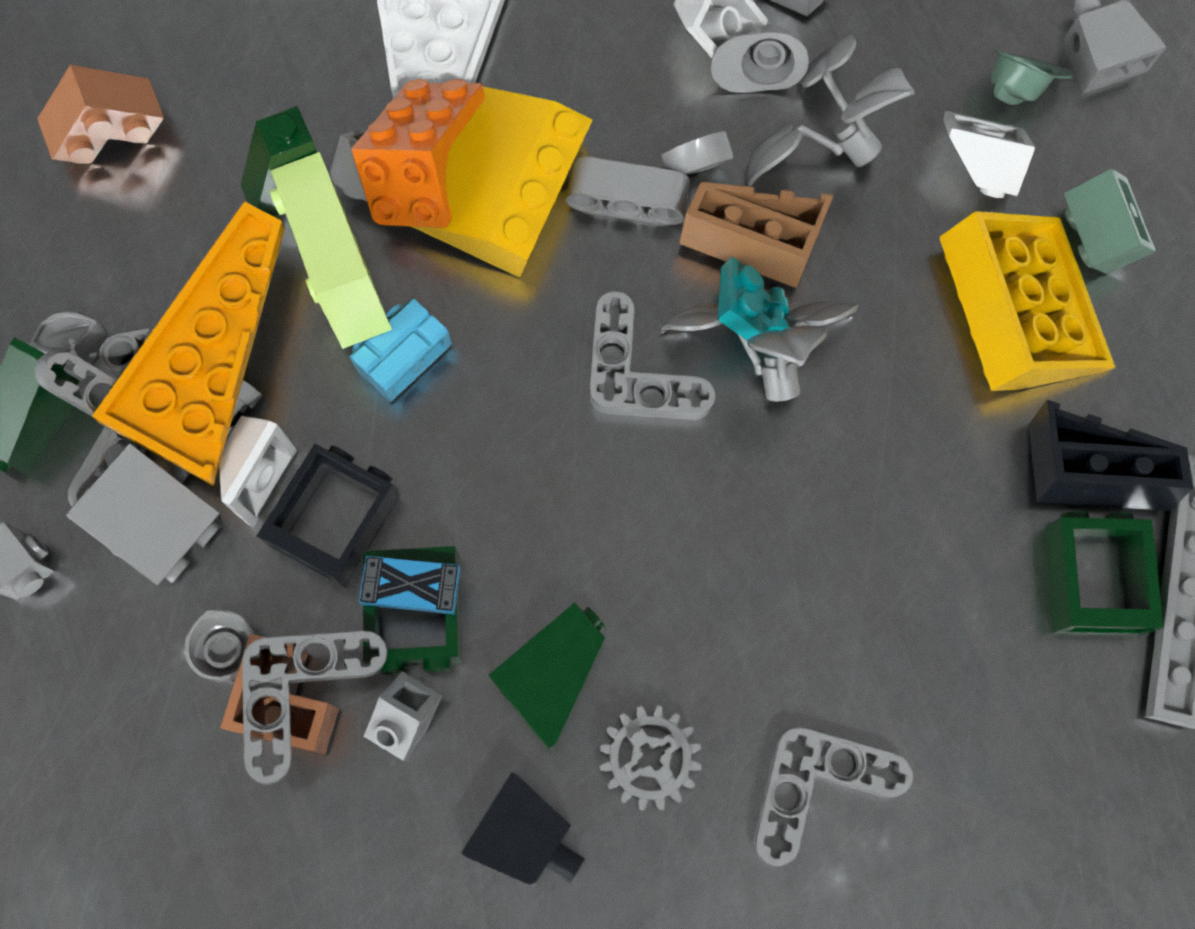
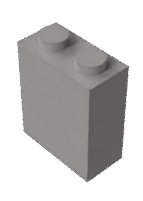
[65,443,221,586]

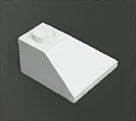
[673,0,768,58]
[943,111,1035,198]
[219,416,298,527]

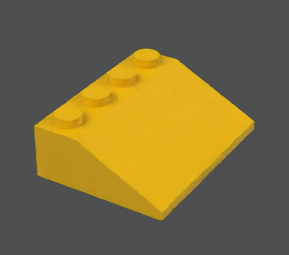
[411,86,593,278]
[939,211,1116,391]

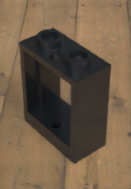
[257,443,399,587]

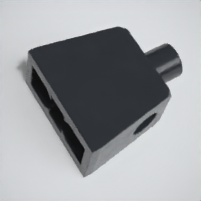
[461,772,585,886]

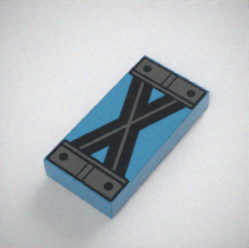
[359,556,461,614]

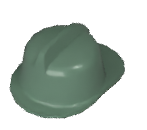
[991,48,1073,105]

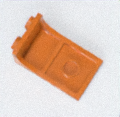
[351,79,485,228]

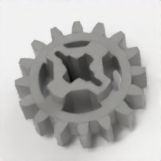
[599,705,702,811]

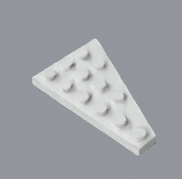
[377,0,505,98]

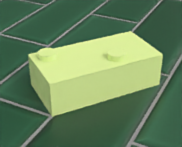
[269,152,392,349]

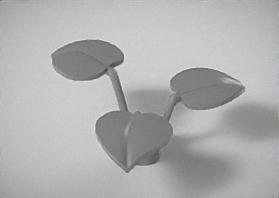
[745,34,915,187]
[660,301,859,401]

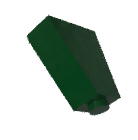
[240,106,318,216]
[0,337,80,476]
[488,602,606,751]

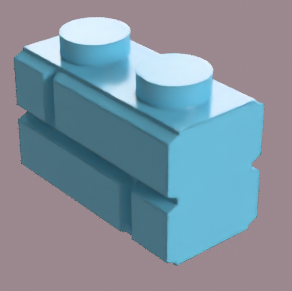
[349,299,452,402]

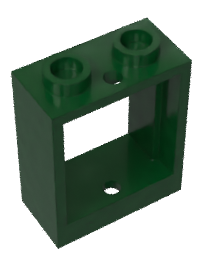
[1045,511,1164,635]
[363,546,462,675]

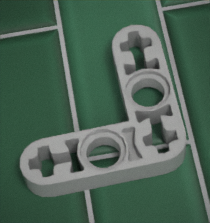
[590,291,716,420]
[35,351,147,507]
[242,631,387,785]
[753,727,913,866]

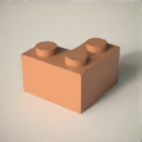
[37,65,164,164]
[220,634,339,755]

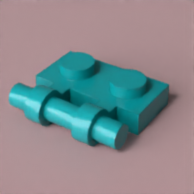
[718,256,789,341]

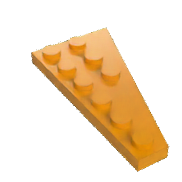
[92,201,285,486]

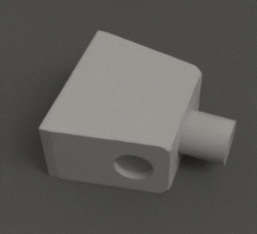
[1064,0,1166,94]

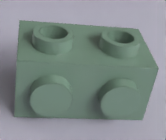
[1064,168,1156,274]

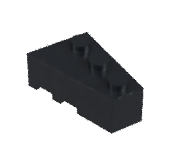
[1029,400,1194,511]

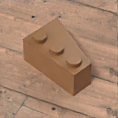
[679,182,834,288]

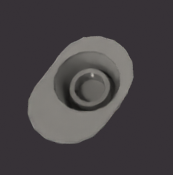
[710,24,809,93]

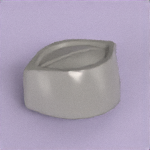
[661,131,733,176]
[28,311,107,367]
[184,610,254,683]

